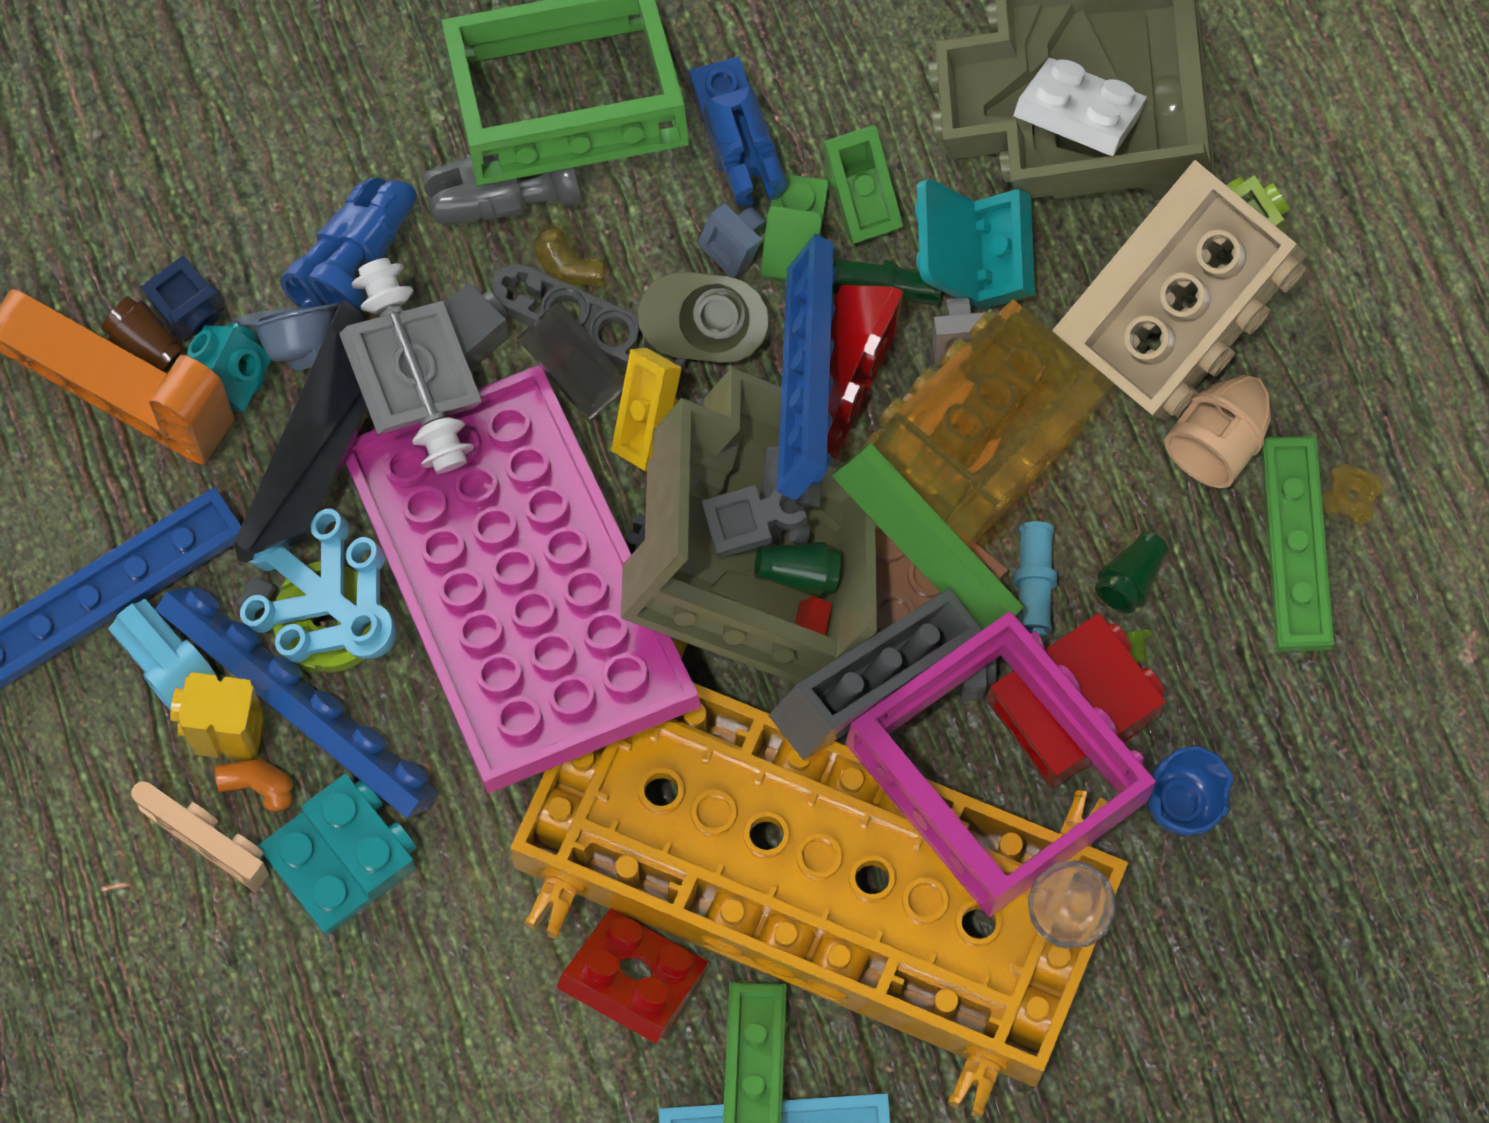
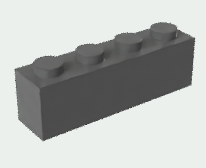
[769,588,982,761]

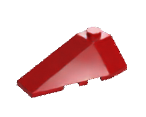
[827,285,903,459]

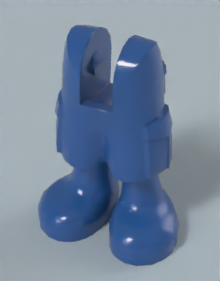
[280,178,417,314]

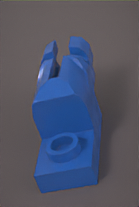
[689,56,787,206]

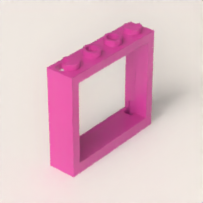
[846,611,1156,918]

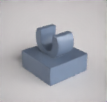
[697,203,767,278]

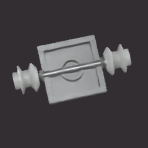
[339,258,482,474]

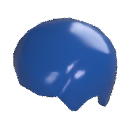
[1147,746,1234,837]

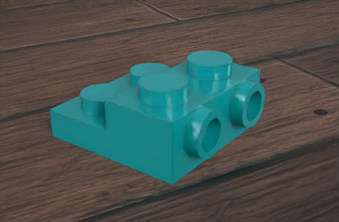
[257,773,417,937]

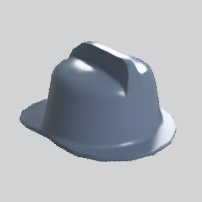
[233,303,340,370]

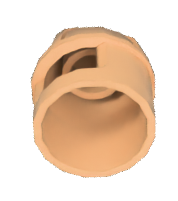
[1164,375,1271,488]

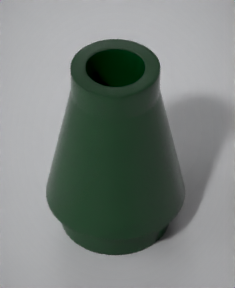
[1095,531,1169,613]
[754,542,841,597]

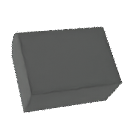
[237,575,277,618]

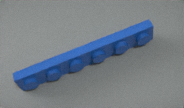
[777,234,837,501]
[0,487,241,689]
[155,587,439,818]

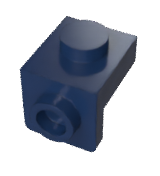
[140,255,225,341]

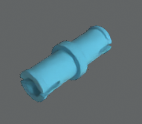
[1014,521,1057,636]

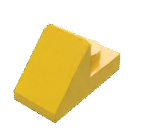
[611,348,682,471]

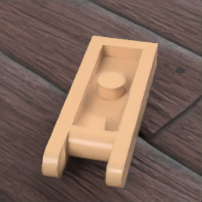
[131,781,269,893]

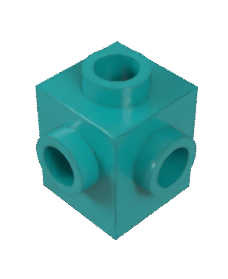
[187,323,271,412]

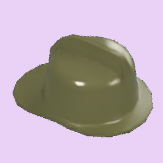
[637,272,769,363]

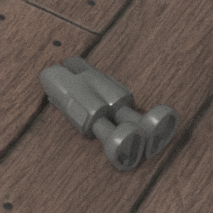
[423,113,582,225]

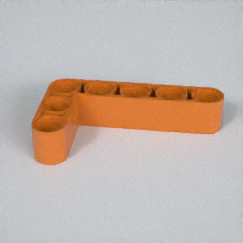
[0,289,235,465]

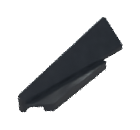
[234,301,370,563]

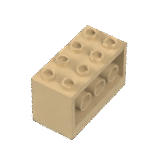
[1052,160,1308,422]

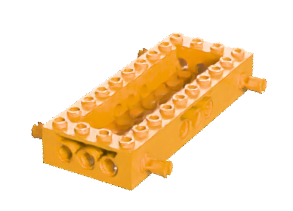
[510,638,1128,1117]

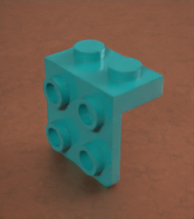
[915,179,1035,310]

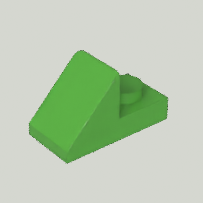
[823,125,903,244]
[760,174,828,283]

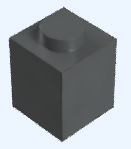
[444,282,508,371]

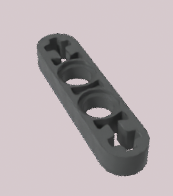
[492,264,687,376]

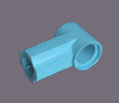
[108,599,217,710]

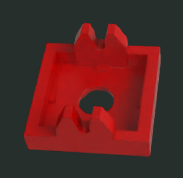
[557,908,709,1044]

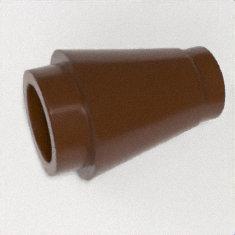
[101,296,184,372]

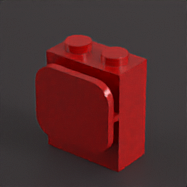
[986,613,1165,790]

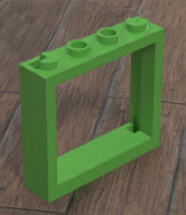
[441,0,689,186]

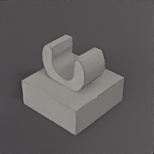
[933,297,991,365]

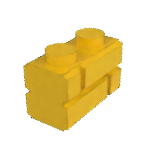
[170,672,265,761]

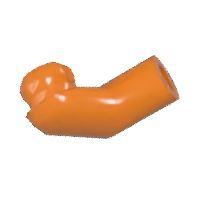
[214,759,293,811]

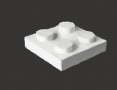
[1013,57,1147,157]

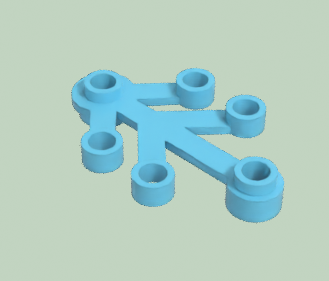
[240,509,397,662]

